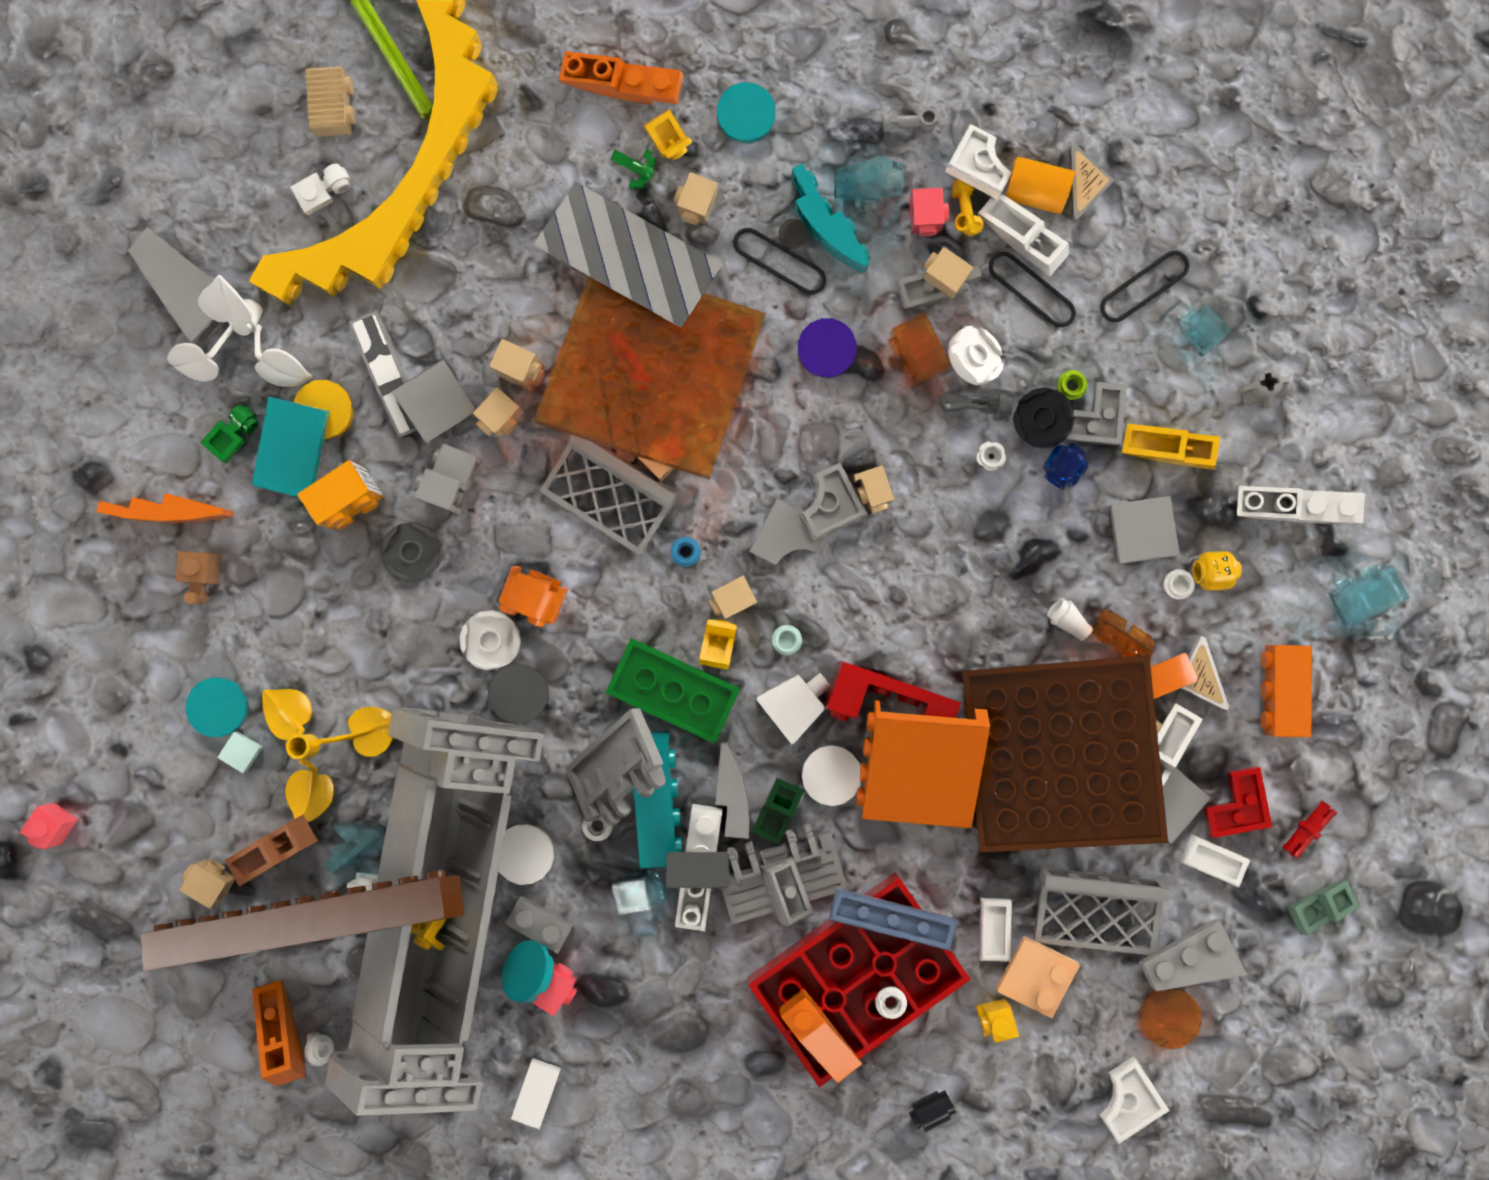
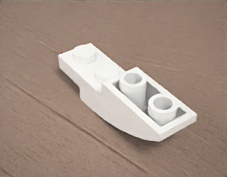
[1236,486,1365,524]
[675,804,723,931]

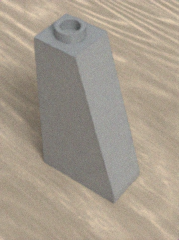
[128,227,224,348]

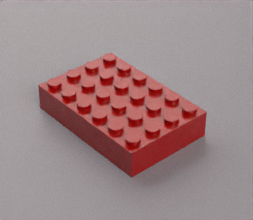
[748,872,971,1088]

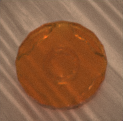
[1139,988,1202,1049]

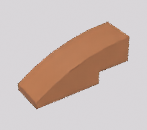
[225,815,318,887]

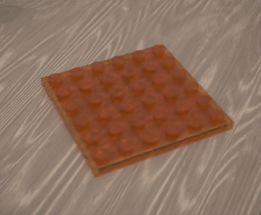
[535,276,766,480]

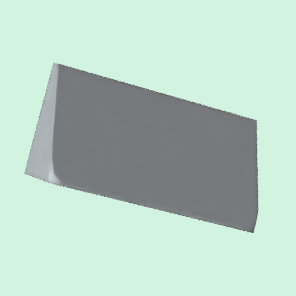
[760,857,814,927]

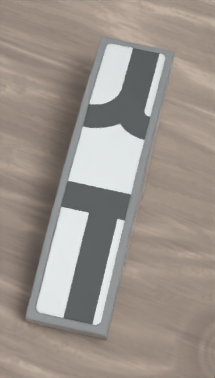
[349,310,416,438]

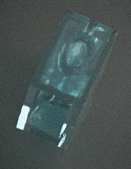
[834,156,903,200]

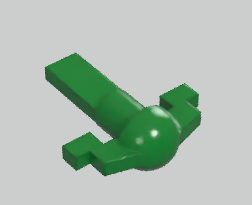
[610,149,656,190]

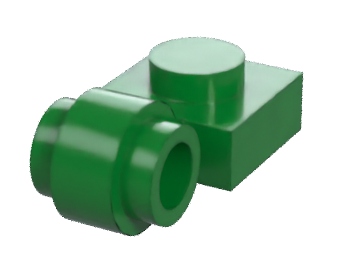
[200,405,260,464]

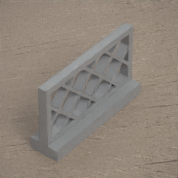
[539,430,680,556]
[1033,867,1168,955]

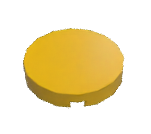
[293,380,354,440]

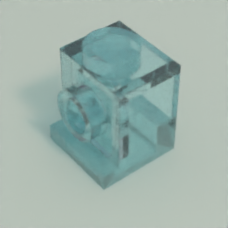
[1180,305,1232,357]

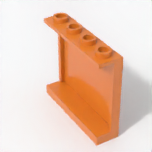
[856,700,990,828]

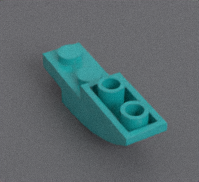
[791,163,871,274]

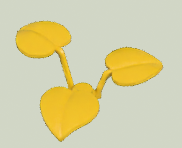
[262,689,394,822]

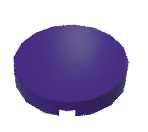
[798,318,857,378]

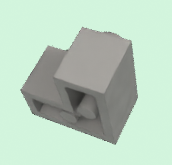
[414,444,482,515]

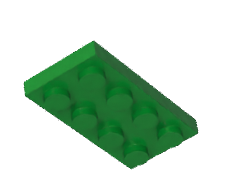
[605,638,741,744]

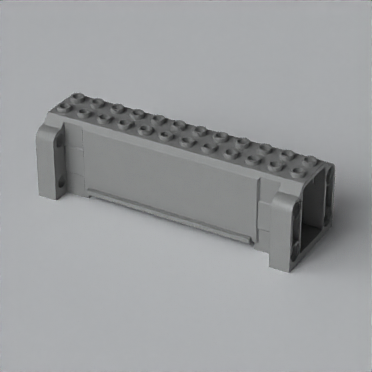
[325,707,544,1116]

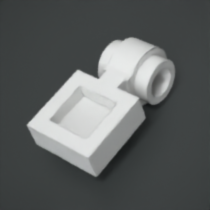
[290,163,351,216]

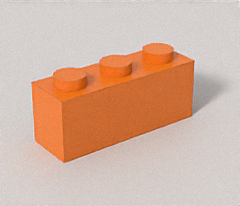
[1260,645,1312,737]

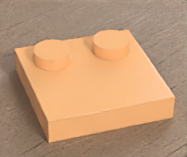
[996,935,1080,1018]

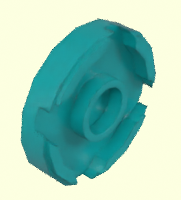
[717,82,776,144]
[185,677,249,737]
[501,940,554,1004]

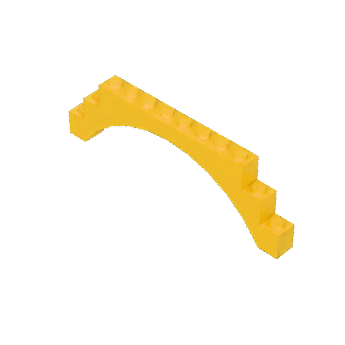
[249,0,498,305]

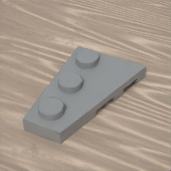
[1139,919,1247,991]

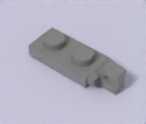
[896,265,982,311]

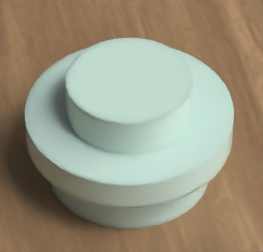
[772,625,802,655]

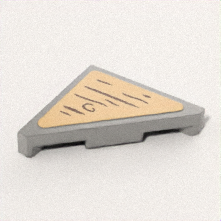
[1069,143,1114,223]

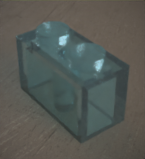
[1327,563,1410,626]

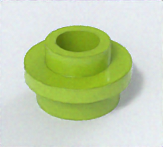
[1057,370,1088,401]

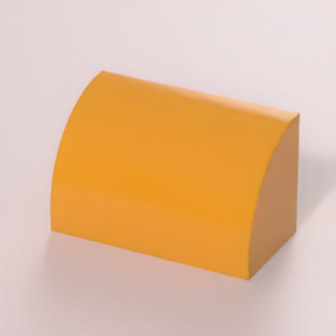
[1005,156,1076,214]

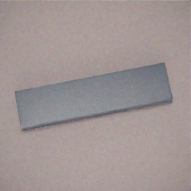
[829,888,958,951]

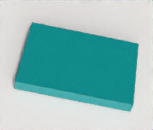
[252,397,330,497]

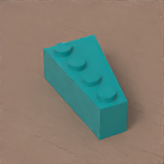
[633,731,683,869]

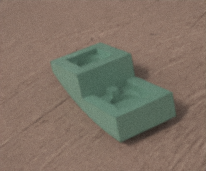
[1287,880,1360,935]

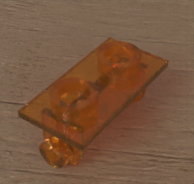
[1091,609,1155,657]

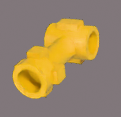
[951,179,984,236]

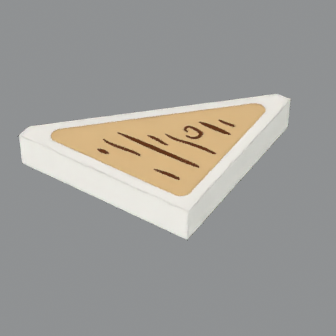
[1180,636,1229,711]

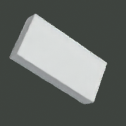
[1180,835,1250,888]
[978,898,1012,962]
[511,1058,561,1129]

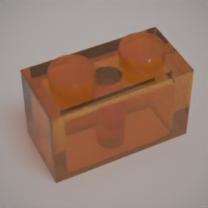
[888,312,952,387]

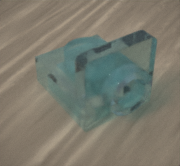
[612,872,664,915]

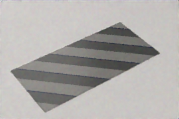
[533,182,722,327]

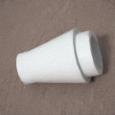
[1047,598,1093,641]

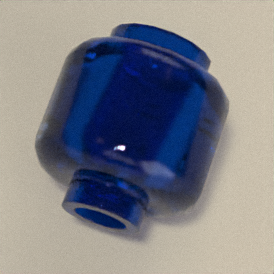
[1043,443,1089,490]

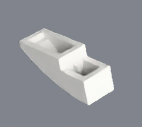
[978,193,1069,276]
[1157,703,1203,786]

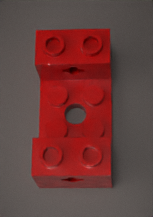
[824,661,961,722]

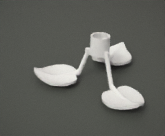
[167,275,313,387]

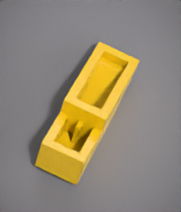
[1122,423,1221,470]

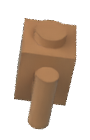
[176,551,221,605]

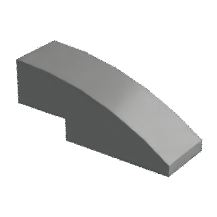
[715,742,750,839]

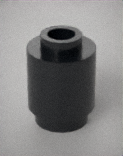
[909,1090,957,1133]

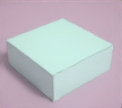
[217,731,263,773]

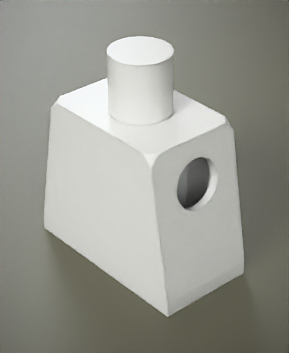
[756,673,831,744]

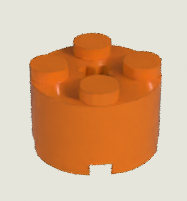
[498,566,569,627]

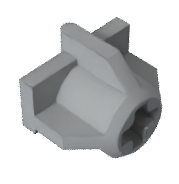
[1239,369,1290,409]

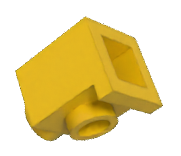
[975,998,1019,1043]

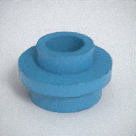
[671,537,701,567]

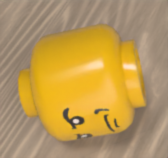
[1192,551,1242,591]

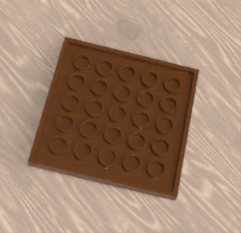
[963,655,1168,852]

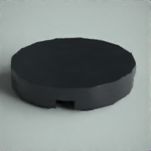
[1013,387,1075,449]

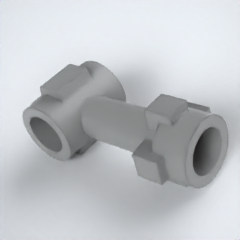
[882,107,940,135]

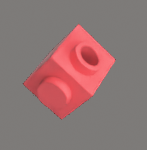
[909,188,949,237]
[20,803,79,849]
[532,963,577,1017]

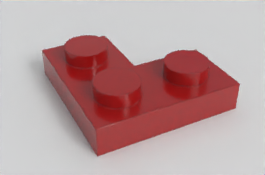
[1203,766,1272,838]

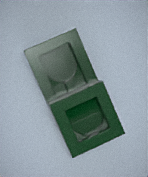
[751,777,804,845]

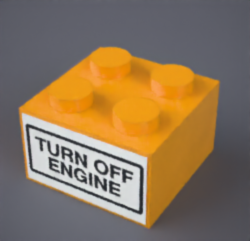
[297,460,384,530]

